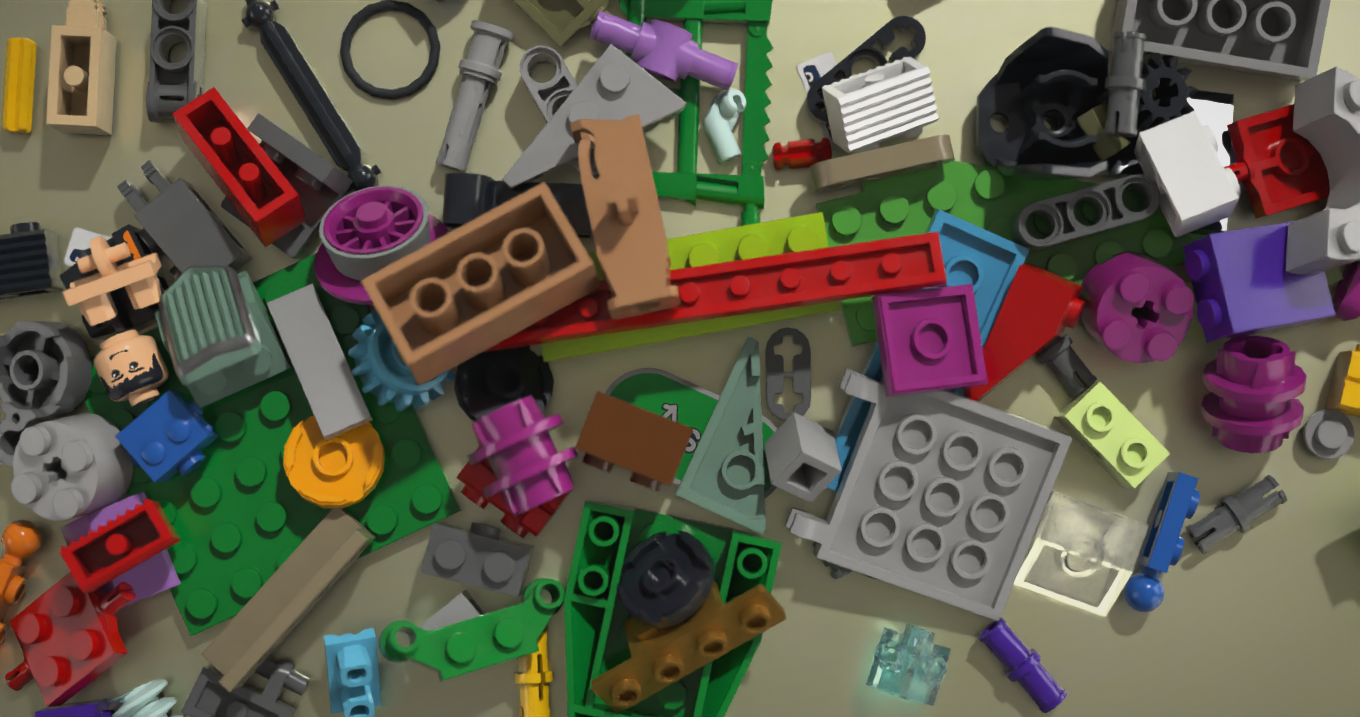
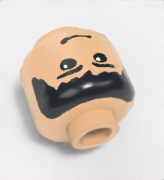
[94,329,169,407]

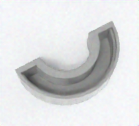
[1286,67,1360,275]

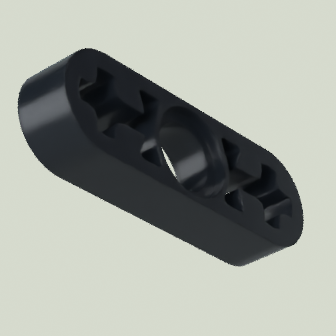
[805,16,926,125]

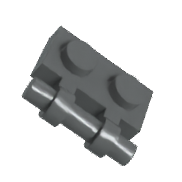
[181,657,311,717]

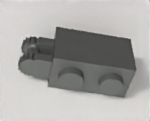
[117,160,252,280]

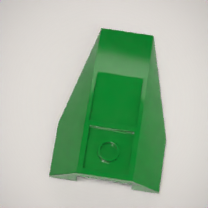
[564,500,782,717]

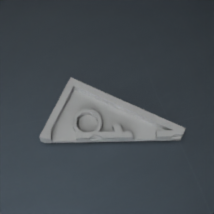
[502,44,686,188]

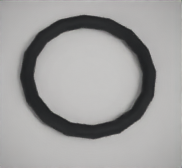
[340,0,441,100]

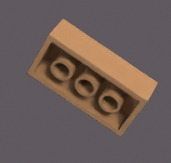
[361,182,600,386]

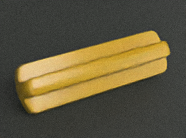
[2,37,37,134]

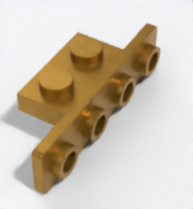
[591,581,786,713]

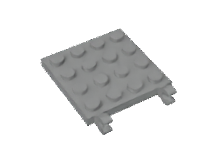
[785,368,1073,621]

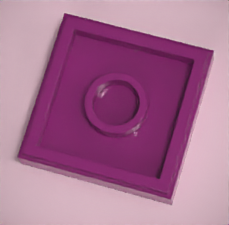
[872,284,988,397]

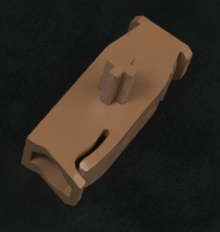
[570,114,680,319]

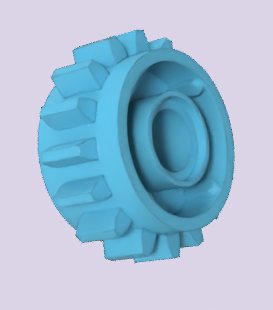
[348,310,455,411]

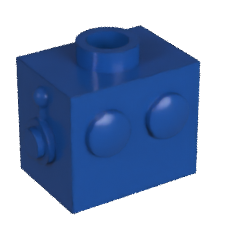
[115,390,219,482]

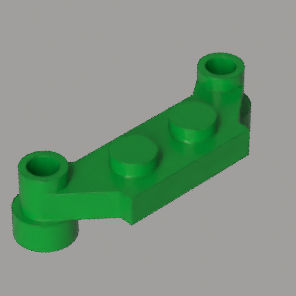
[378,578,565,682]

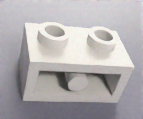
[1134,111,1240,238]

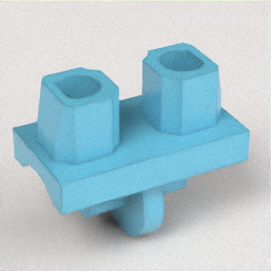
[324,628,381,717]

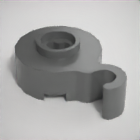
[0,321,92,466]

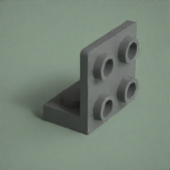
[221,113,353,259]

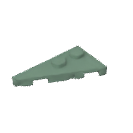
[675,336,766,535]

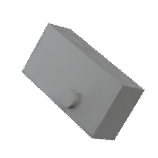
[1109,0,1331,82]

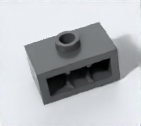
[421,522,534,597]

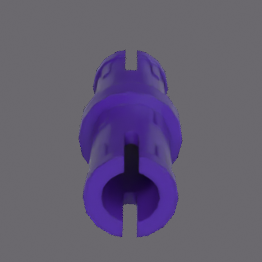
[978,618,1067,713]

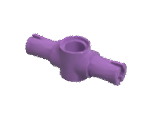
[589,10,738,90]

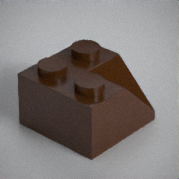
[575,391,693,492]

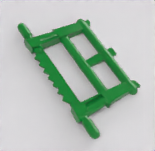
[619,0,774,226]

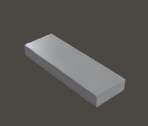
[267,283,372,440]

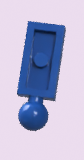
[1124,472,1200,612]

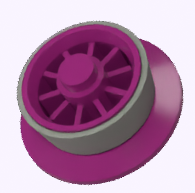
[314,185,449,304]

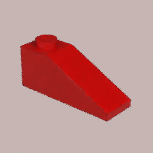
[963,263,1085,402]

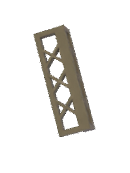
[201,508,376,692]

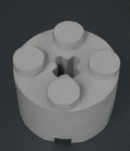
[11,413,133,521]

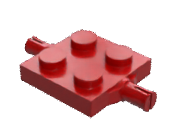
[1224,104,1330,219]
[5,572,136,707]

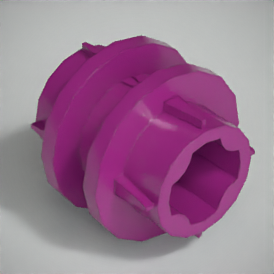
[1201,335,1307,453]
[467,396,579,516]

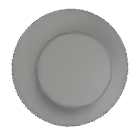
[1303,409,1354,459]

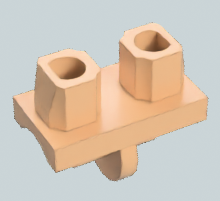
[62,236,162,326]

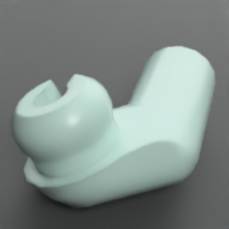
[703,88,746,164]

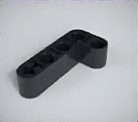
[442,173,594,239]

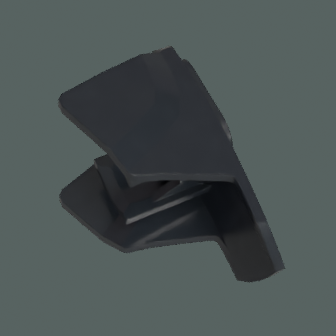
[975,27,1155,180]

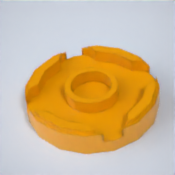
[283,416,385,509]

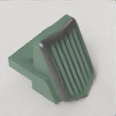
[154,266,291,408]

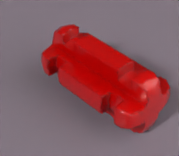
[772,138,832,170]

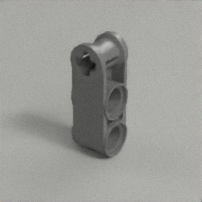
[146,0,207,122]

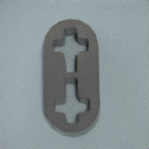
[765,327,811,421]

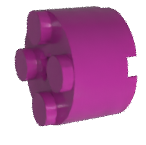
[1078,252,1194,363]

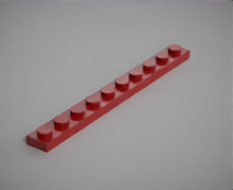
[483,232,946,352]

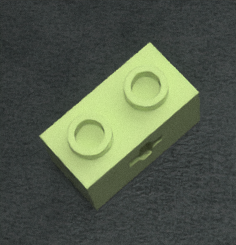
[1054,381,1170,488]

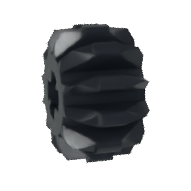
[1136,52,1198,134]

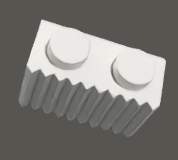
[822,57,939,154]

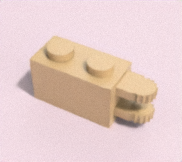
[46,0,117,135]

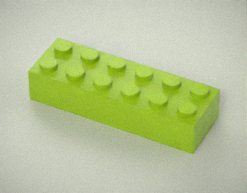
[541,212,840,362]

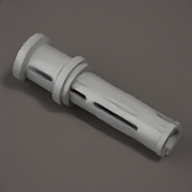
[435,20,514,172]

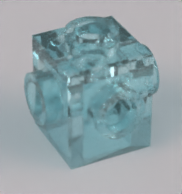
[866,624,951,706]

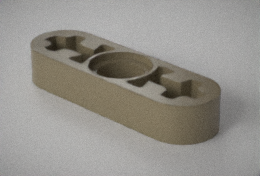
[809,135,955,192]

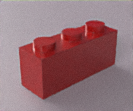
[172,87,307,248]

